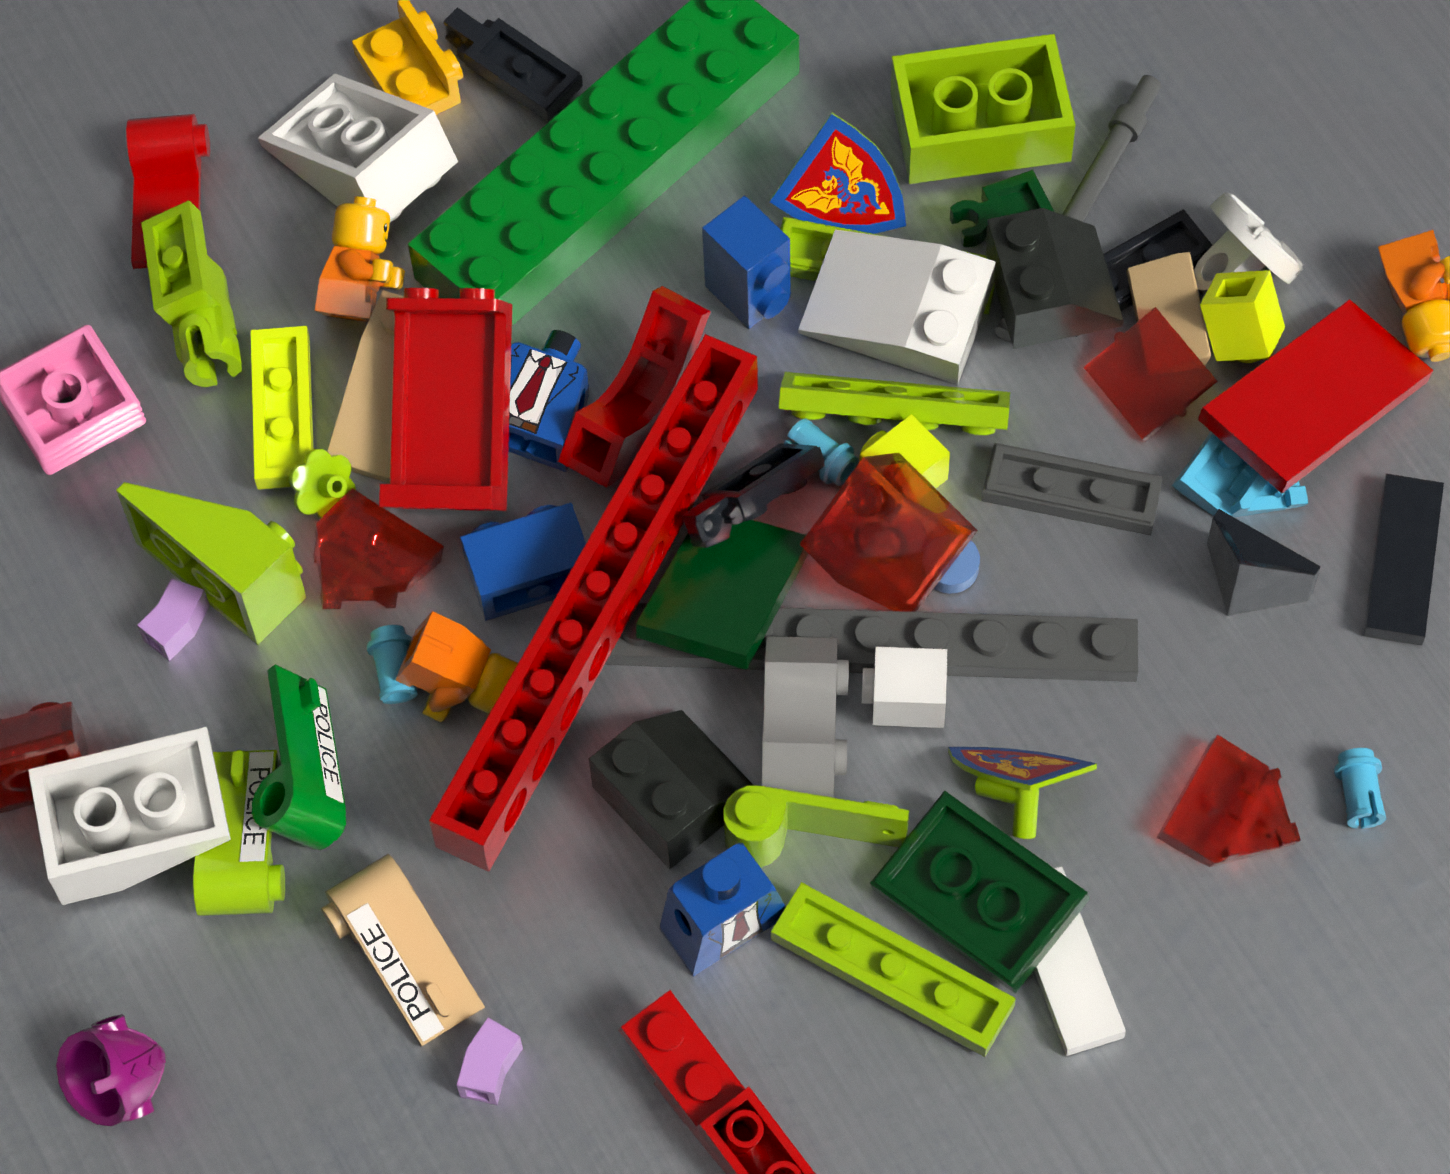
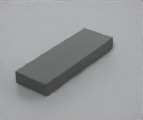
[982,443,1163,536]

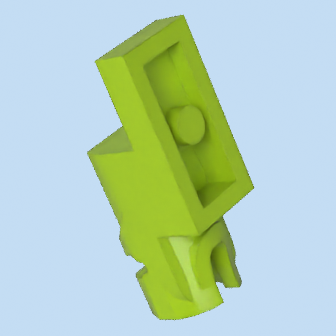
[141,200,242,388]

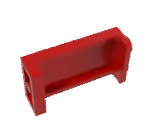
[379,288,512,511]

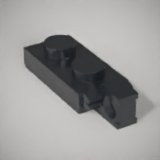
[443,7,583,122]
[681,443,825,548]

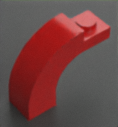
[558,286,711,488]

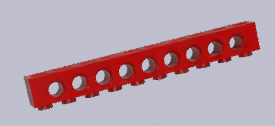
[429,334,758,872]

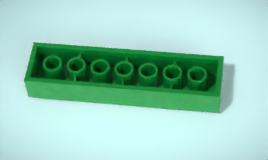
[408,0,800,326]

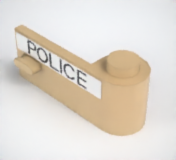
[321,854,485,1047]

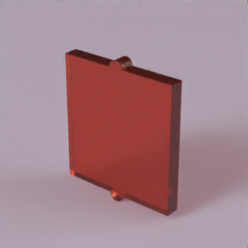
[1084,307,1218,442]

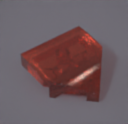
[313,488,444,609]
[1157,735,1301,867]

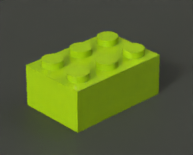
[890,34,1076,184]

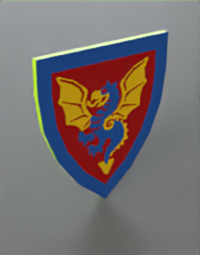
[769,113,906,234]
[948,747,1097,839]

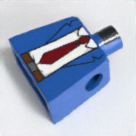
[508,330,589,472]
[659,843,786,977]

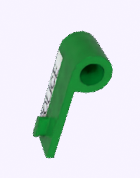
[252,664,346,850]

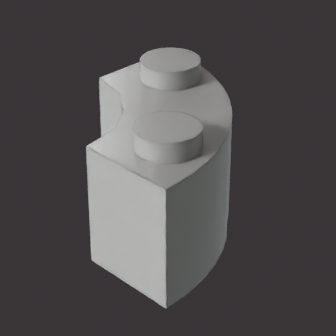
[762,636,849,798]

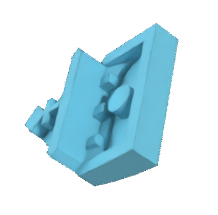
[1172,432,1308,517]

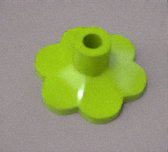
[289,449,356,520]

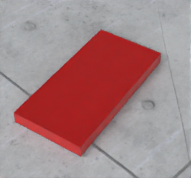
[1197,299,1434,494]

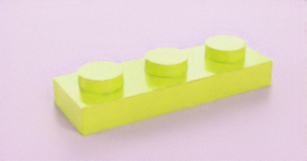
[251,326,313,490]

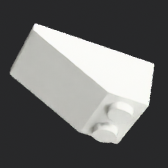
[258,74,458,222]
[798,229,996,385]
[28,727,231,905]

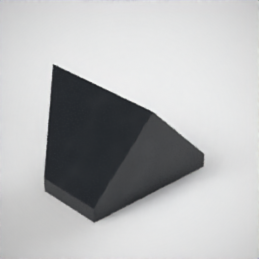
[1207,509,1321,616]

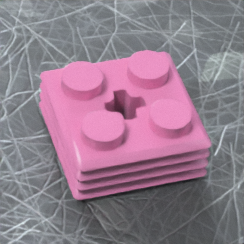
[0,325,146,475]

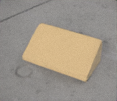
[1126,252,1211,377]

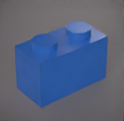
[702,195,791,329]
[460,502,586,621]

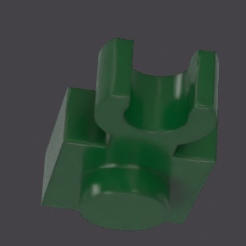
[949,170,1054,248]

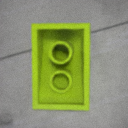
[116,482,307,645]

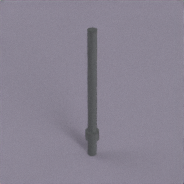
[995,75,1161,342]

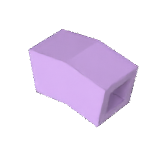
[137,578,210,662]
[457,1017,523,1105]

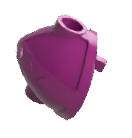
[56,1014,166,1126]

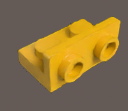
[352,0,463,115]

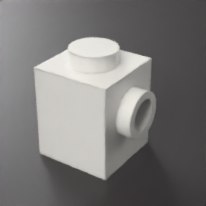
[862,647,947,728]

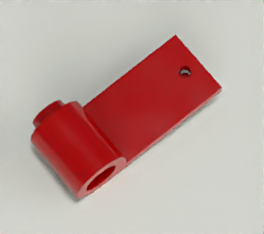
[126,114,210,269]

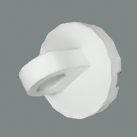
[1194,192,1303,295]

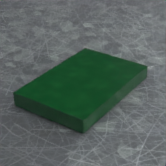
[636,520,811,670]
[870,791,1090,993]

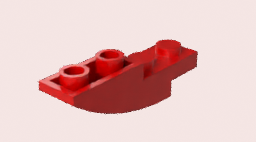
[618,990,816,1174]

